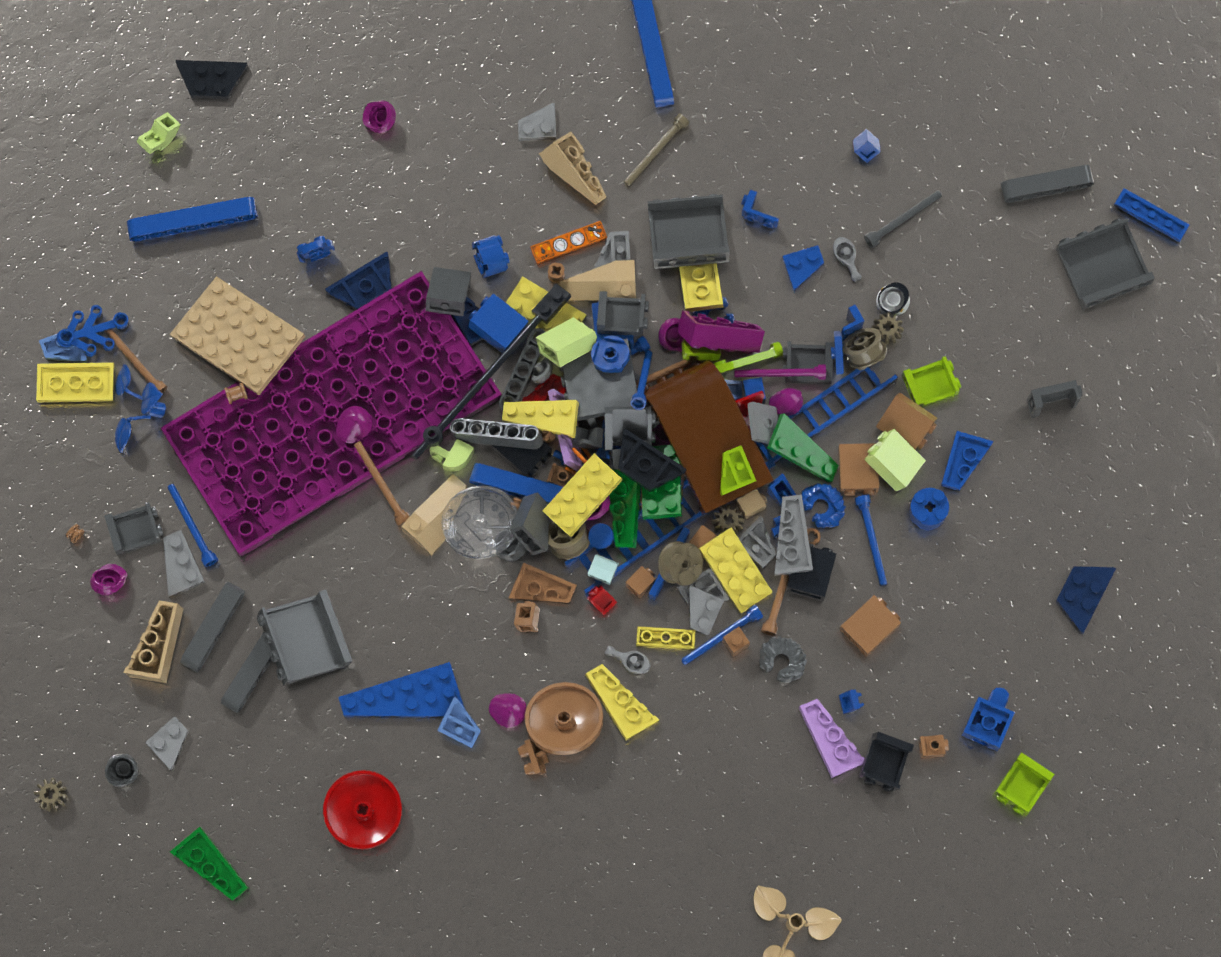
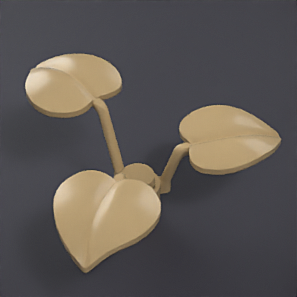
[753,886,842,957]

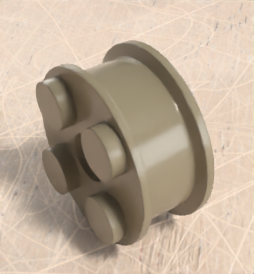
[842,328,887,370]
[548,521,590,560]
[658,541,703,586]

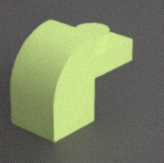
[137,112,181,154]
[429,439,475,472]

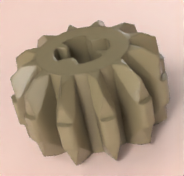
[871,312,904,345]
[712,505,745,535]
[34,778,68,812]

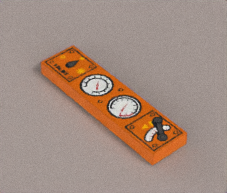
[530,221,607,265]

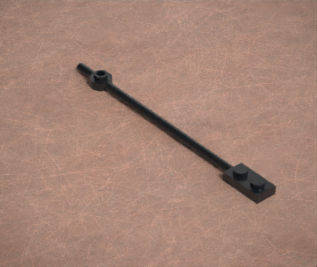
[412,284,571,460]

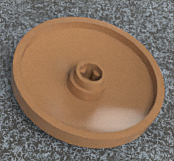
[525,682,603,755]

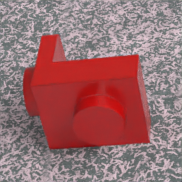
[587,585,617,615]

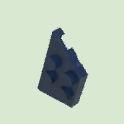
[325,252,392,310]
[1056,566,1116,634]

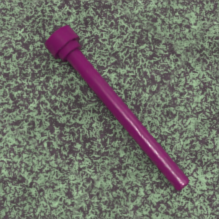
[734,364,826,380]

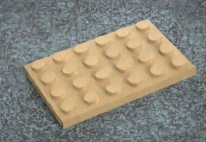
[170,276,306,395]

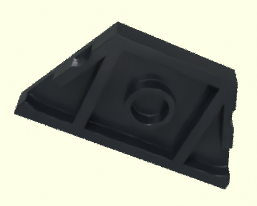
[176,60,248,99]
[618,429,687,492]

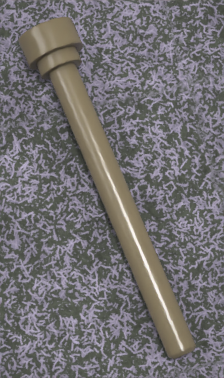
[624,113,690,186]

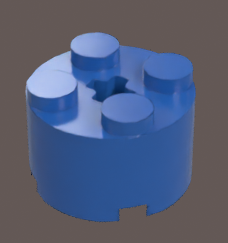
[472,235,510,278]
[909,488,949,530]

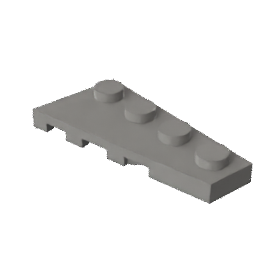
[774,494,813,576]

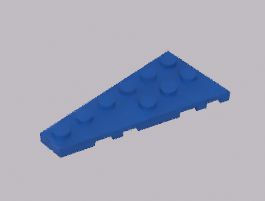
[338,662,464,718]

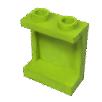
[902,356,961,408]
[994,752,1055,816]

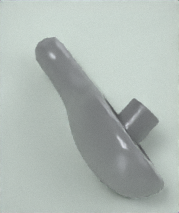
[833,237,862,282]
[531,358,553,384]
[605,646,651,674]

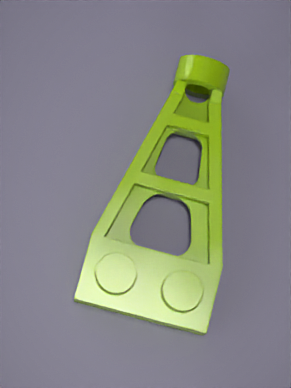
[714,342,783,373]

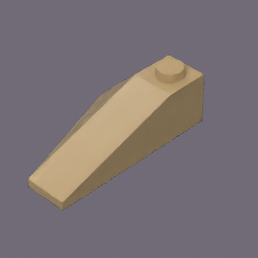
[539,132,607,205]
[559,260,636,301]
[401,474,468,556]

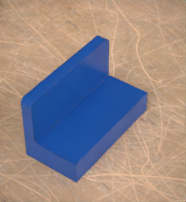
[841,305,864,341]

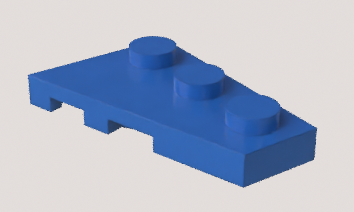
[941,431,994,491]

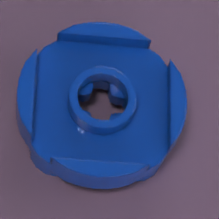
[297,236,335,263]
[591,336,630,373]

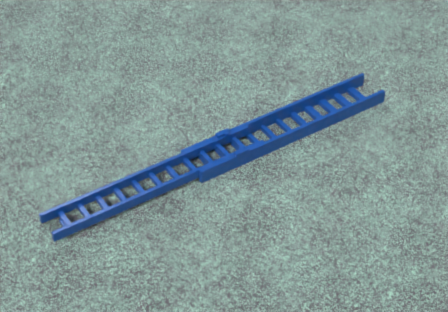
[564,366,898,596]

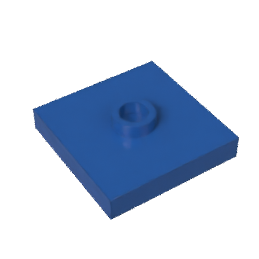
[831,331,844,375]

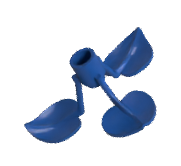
[115,364,166,453]

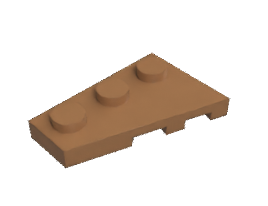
[509,563,577,603]

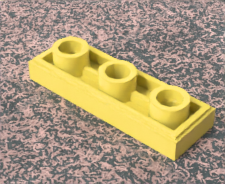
[636,626,696,650]

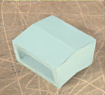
[588,554,619,585]

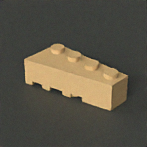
[123,600,184,683]

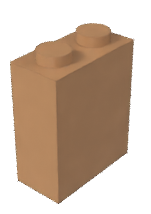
[876,393,938,450]
[838,443,879,496]
[840,595,901,657]

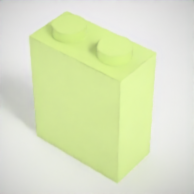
[536,317,597,367]
[864,429,926,491]

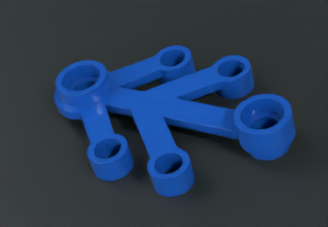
[57,305,129,357]

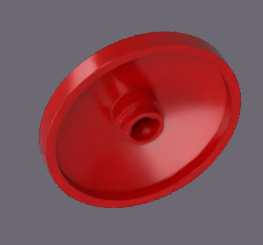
[323,770,402,850]

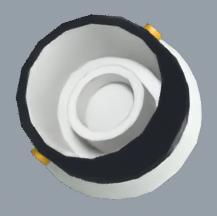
[876,282,910,317]

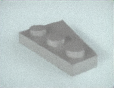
[163,530,205,598]

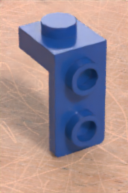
[741,190,779,228]

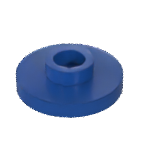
[588,523,614,549]

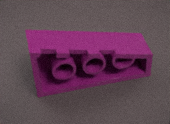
[677,310,765,354]

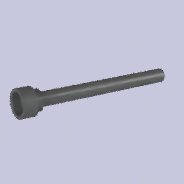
[864,190,942,248]

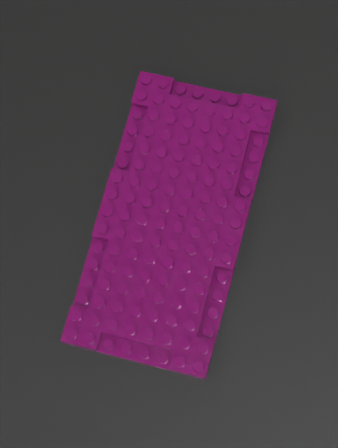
[161,271,502,557]

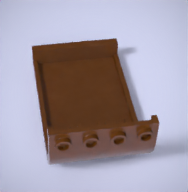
[644,360,774,515]

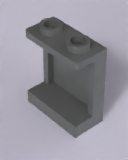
[426,267,471,316]
[597,291,649,336]
[783,341,833,384]
[1027,380,1083,418]
[604,406,655,450]
[104,502,163,555]

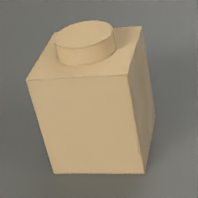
[736,489,767,520]

